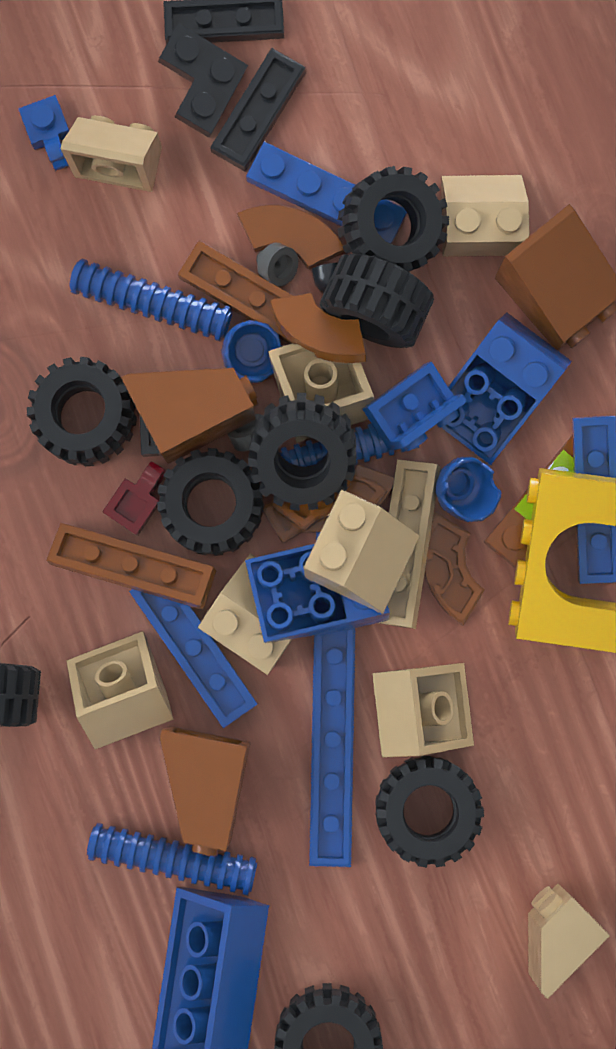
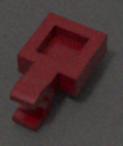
[102,461,166,536]

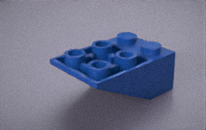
[441,312,572,465]
[245,544,390,643]

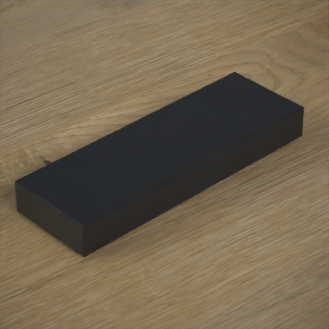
[163,0,284,44]
[210,48,306,171]

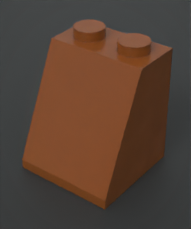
[495,204,616,350]
[121,368,259,464]
[160,726,251,856]

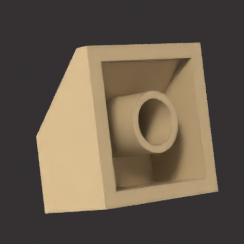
[61,116,162,192]
[441,175,529,256]
[268,343,374,443]
[304,490,419,614]
[197,554,292,675]
[66,631,173,749]
[372,663,474,757]
[528,884,610,999]

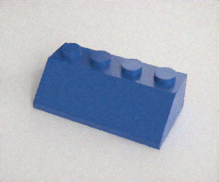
[152,887,269,1049]

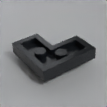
[158,23,248,137]

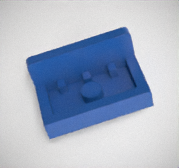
[362,361,467,451]

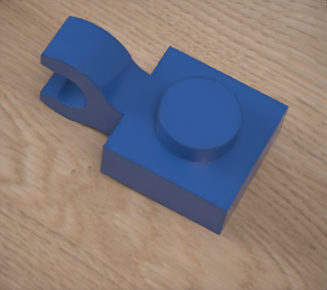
[18,95,69,171]

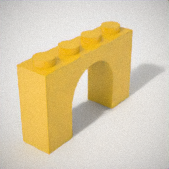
[508,468,616,653]

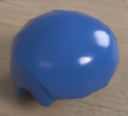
[221,320,282,383]
[435,457,502,522]

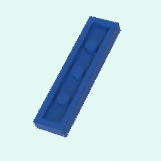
[246,142,407,244]
[572,415,616,584]
[129,589,258,728]

